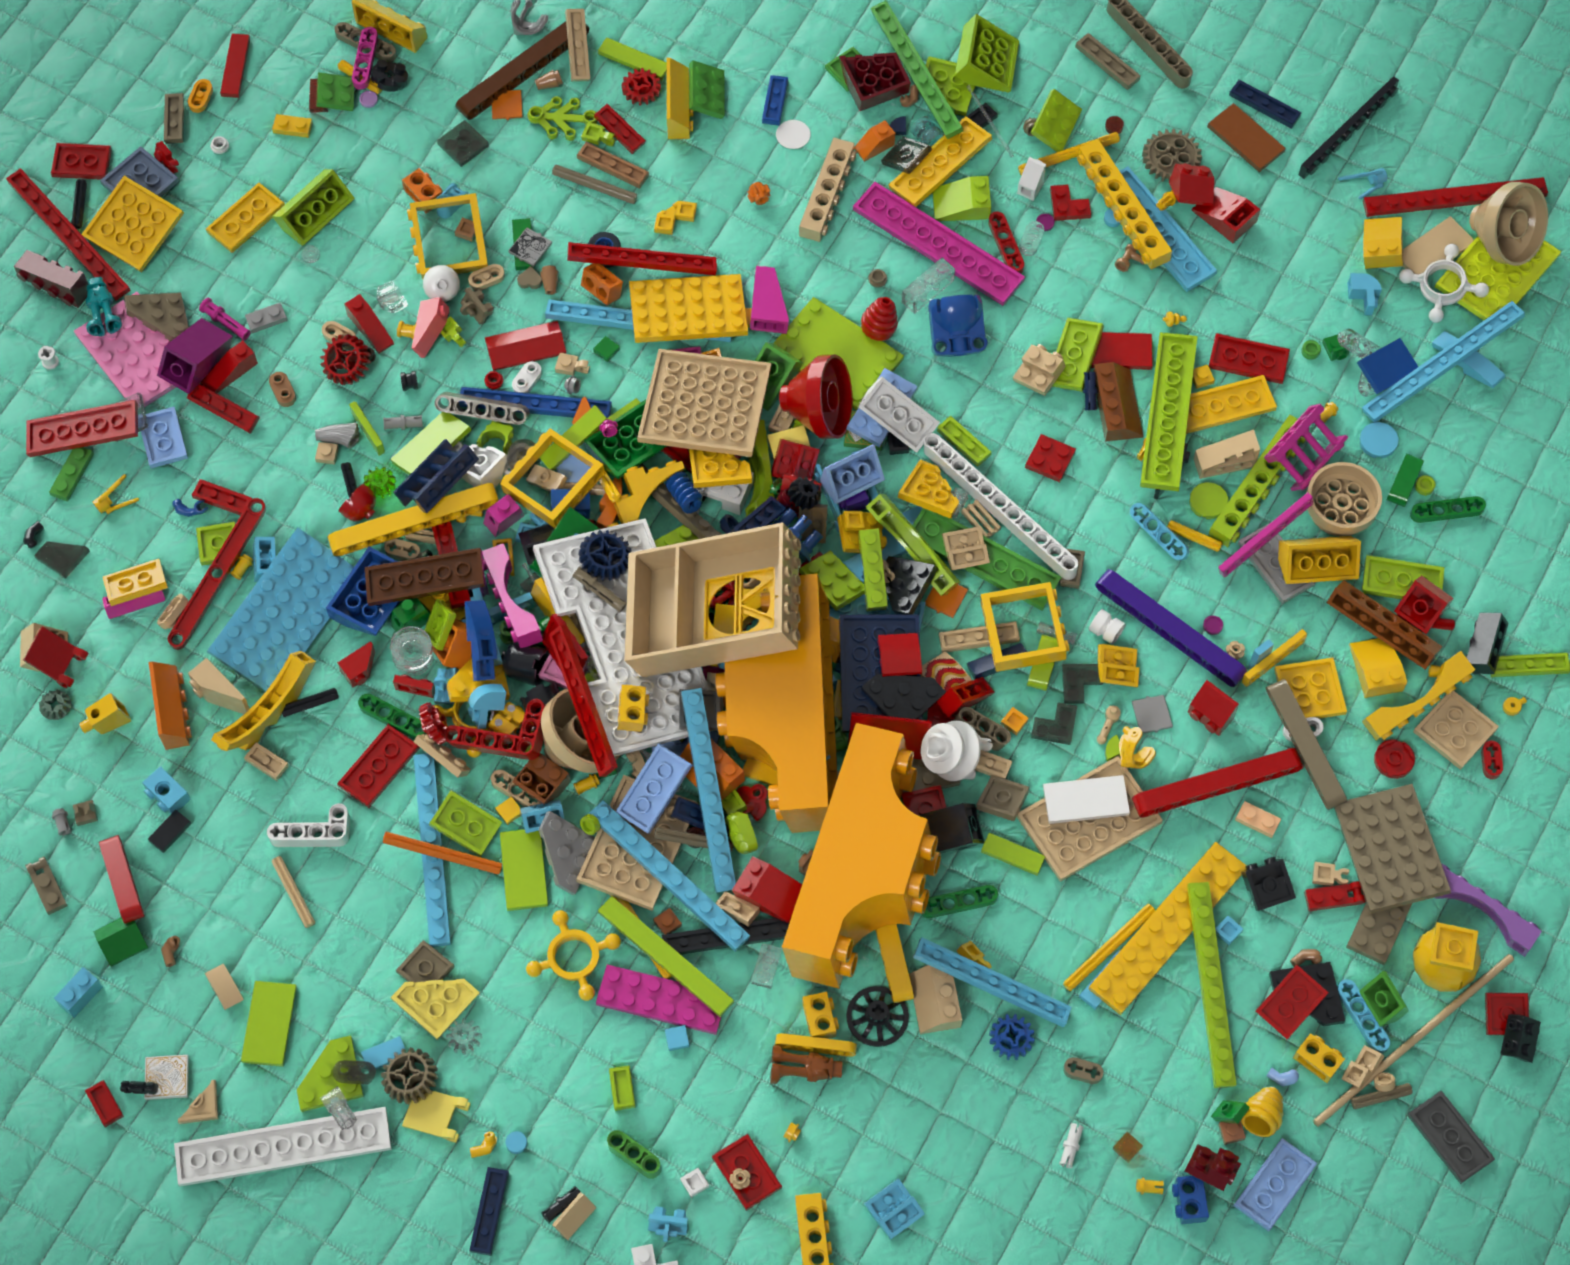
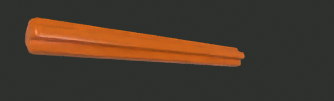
[383,832,502,874]

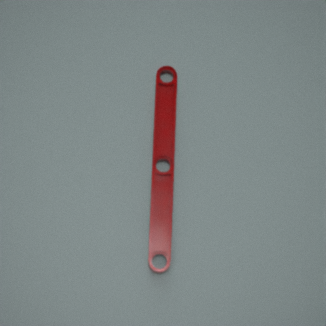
[168,498,266,650]

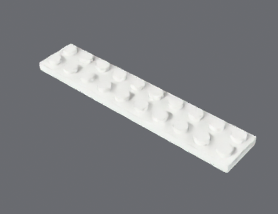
[174,1107,392,1187]

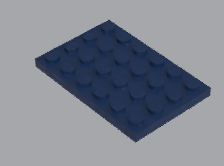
[839,615,922,732]

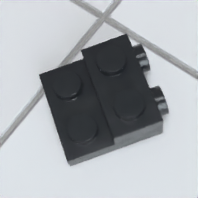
[1241,856,1296,911]

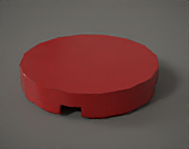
[1374,739,1415,779]

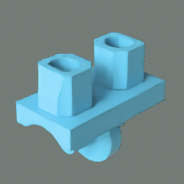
[434,667,458,705]
[648,1207,688,1242]

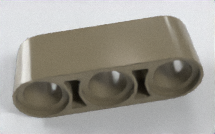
[953,707,1011,751]

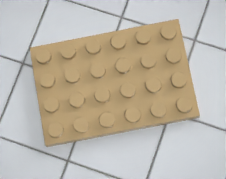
[1017,756,1163,882]
[576,775,698,911]

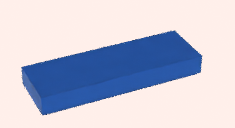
[762,75,788,126]

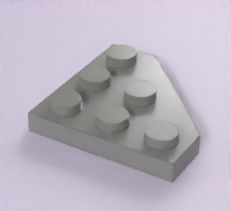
[539,811,595,895]

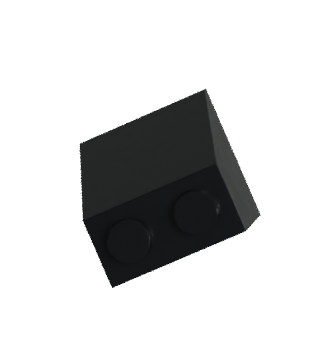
[918,803,985,853]

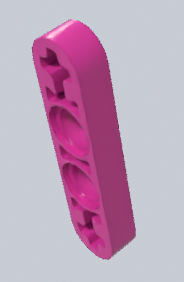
[352,27,378,90]

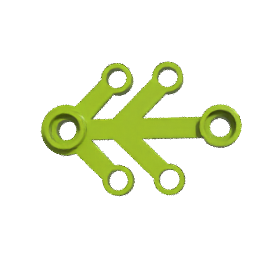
[527,96,598,141]

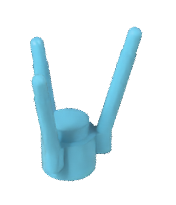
[1338,168,1387,199]

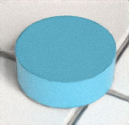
[1104,208,1121,227]
[505,1131,527,1154]

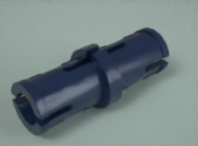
[1083,372,1098,410]

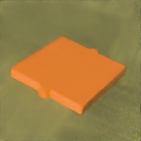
[492,90,522,120]
[925,585,968,618]

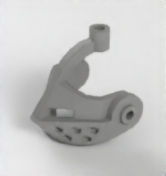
[510,0,548,35]

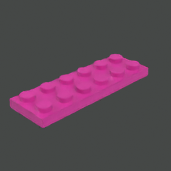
[596,964,722,1035]

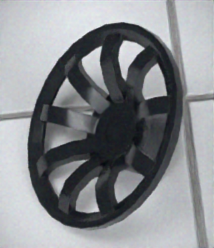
[846,986,909,1047]

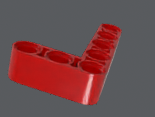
[443,699,546,760]

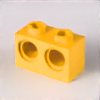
[617,685,649,732]
[802,991,839,1039]
[1293,1033,1345,1083]

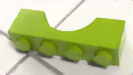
[858,528,888,612]

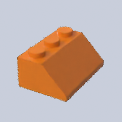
[680,738,745,801]

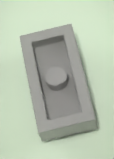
[245,302,287,334]

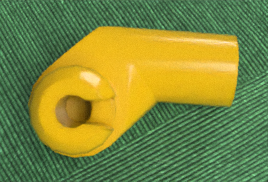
[470,1131,497,1158]

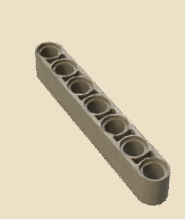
[1107,0,1193,89]
[1266,679,1347,810]

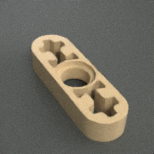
[491,770,541,807]

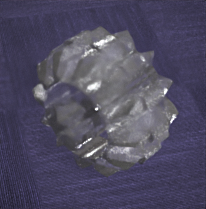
[446,1018,482,1055]

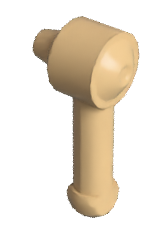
[1097,706,1121,745]

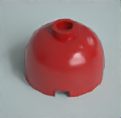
[338,483,376,522]

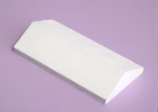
[858,376,940,453]

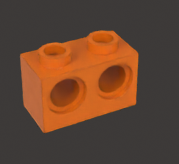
[402,168,443,213]
[581,263,623,305]

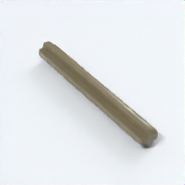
[552,165,637,204]

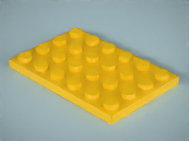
[629,274,748,343]

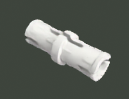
[1059,1123,1084,1168]

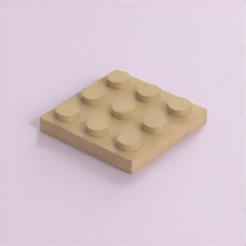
[1413,691,1499,770]

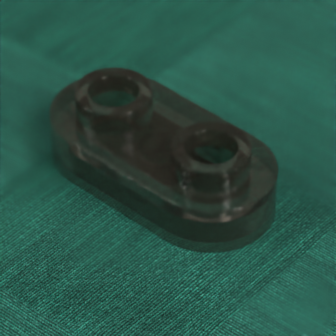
[333,1060,376,1084]

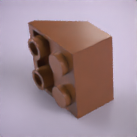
[512,753,571,805]

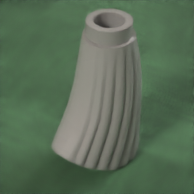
[315,423,359,448]

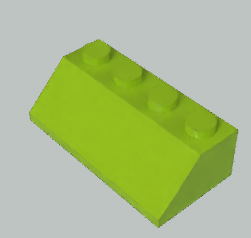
[272,169,355,246]

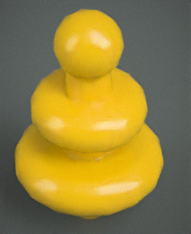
[1163,311,1187,327]

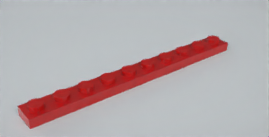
[6,168,131,301]
[1363,177,1548,217]

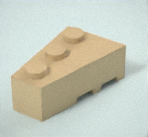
[1193,429,1260,479]

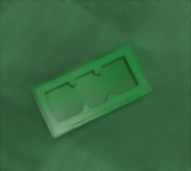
[1211,1100,1250,1124]

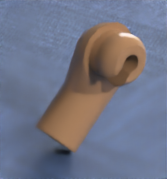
[1290,949,1322,967]

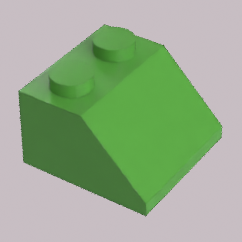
[1359,971,1409,1027]

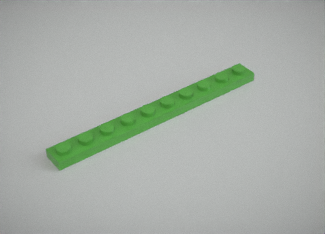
[870,0,963,139]

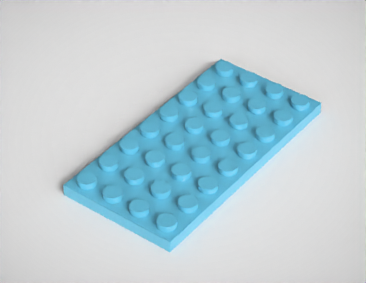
[207,527,354,692]

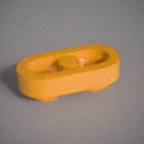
[188,79,213,113]

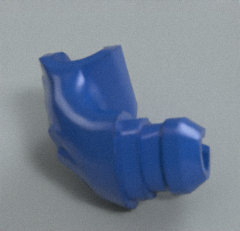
[172,499,208,517]

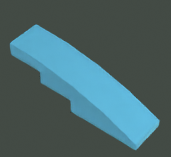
[1432,331,1505,388]

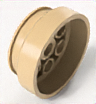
[1306,462,1382,536]

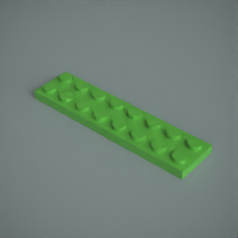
[912,508,1062,611]

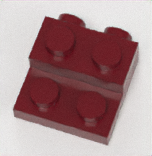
[1185,1144,1241,1191]

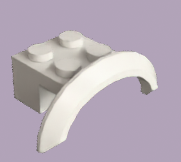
[696,472,754,515]

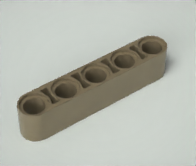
[435,392,530,425]

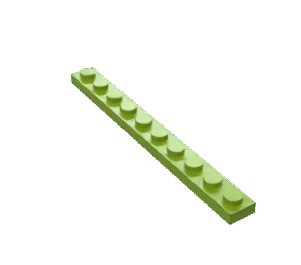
[1187,882,1236,1088]

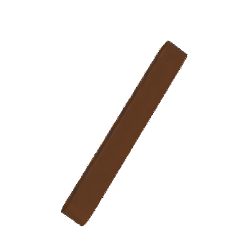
[455,21,590,120]

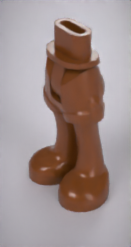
[770,1045,842,1084]

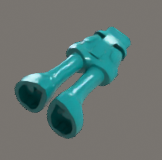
[85,277,122,336]

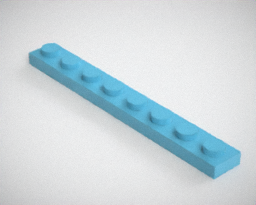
[913,937,1072,1027]

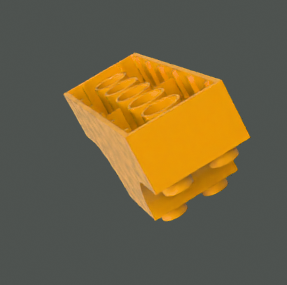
[715,574,838,833]
[782,723,941,989]

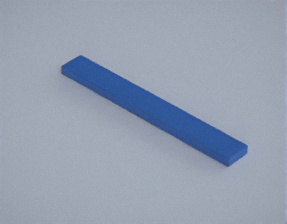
[459,387,612,418]

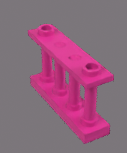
[1264,404,1348,491]

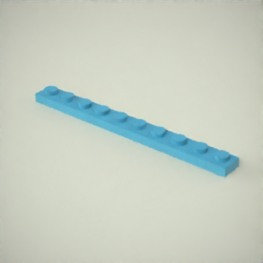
[545,300,732,342]
[1362,301,1525,422]
[681,688,736,893]
[413,753,451,947]
[589,800,750,952]

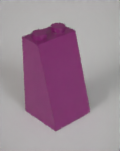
[157,318,233,394]

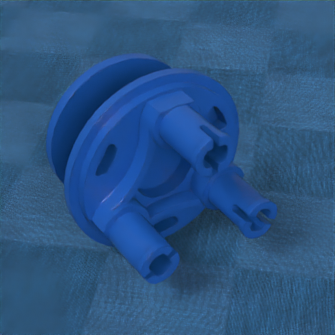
[770,507,823,563]

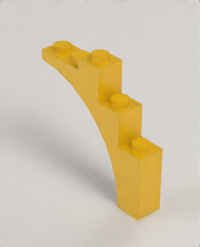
[607,460,685,527]
[211,651,316,751]

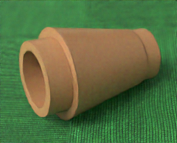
[535,70,563,90]
[540,265,559,295]

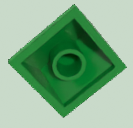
[93,917,148,967]

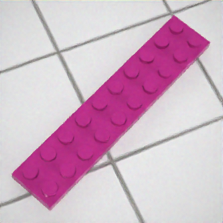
[853,182,1025,306]

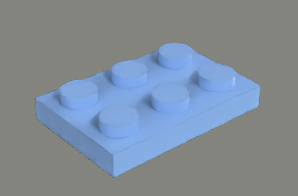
[138,407,188,468]

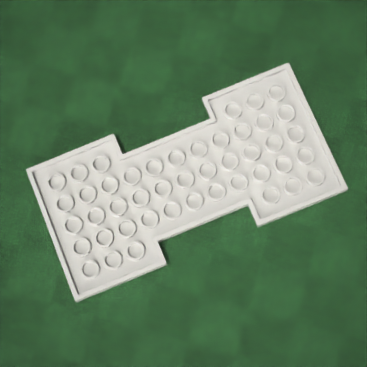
[533,518,710,757]

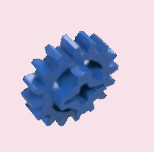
[989,1014,1035,1060]

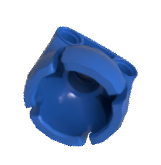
[928,295,988,357]

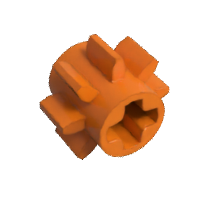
[747,182,771,205]

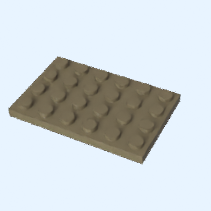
[1334,784,1451,914]

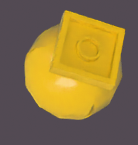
[1413,922,1481,992]

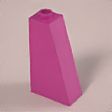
[750,266,789,334]

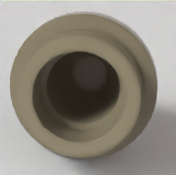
[1023,117,1037,136]

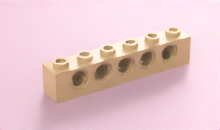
[799,138,857,242]

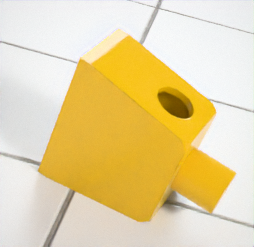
[79,693,131,734]

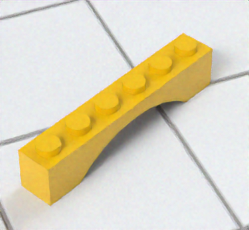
[1362,651,1475,741]

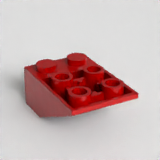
[1192,187,1261,243]

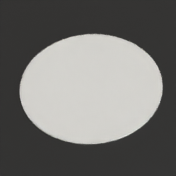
[776,120,810,149]

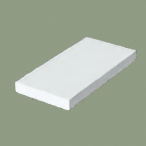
[1043,775,1130,824]

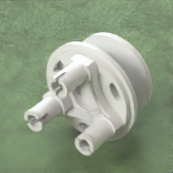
[921,721,993,781]

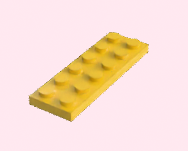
[888,116,992,207]
[1186,375,1277,434]

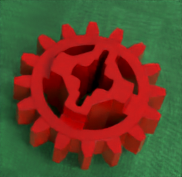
[622,68,661,106]
[418,702,448,745]

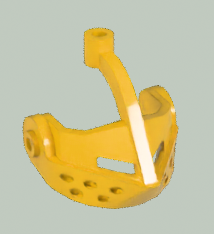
[1119,726,1156,769]

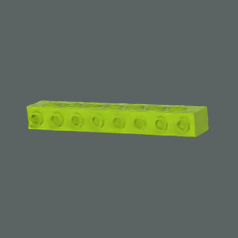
[1208,414,1306,548]

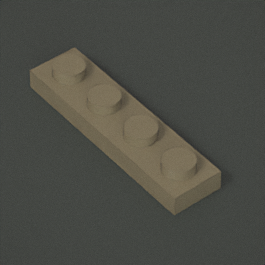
[1075,33,1141,90]

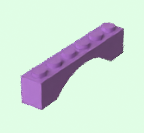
[1435,864,1542,957]

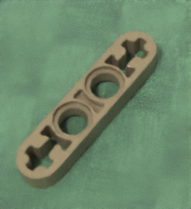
[335,22,397,62]

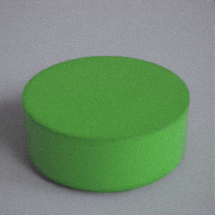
[1301,340,1321,360]

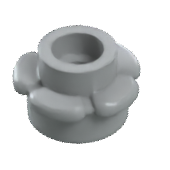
[564,376,581,394]

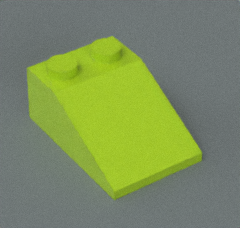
[932,176,991,221]

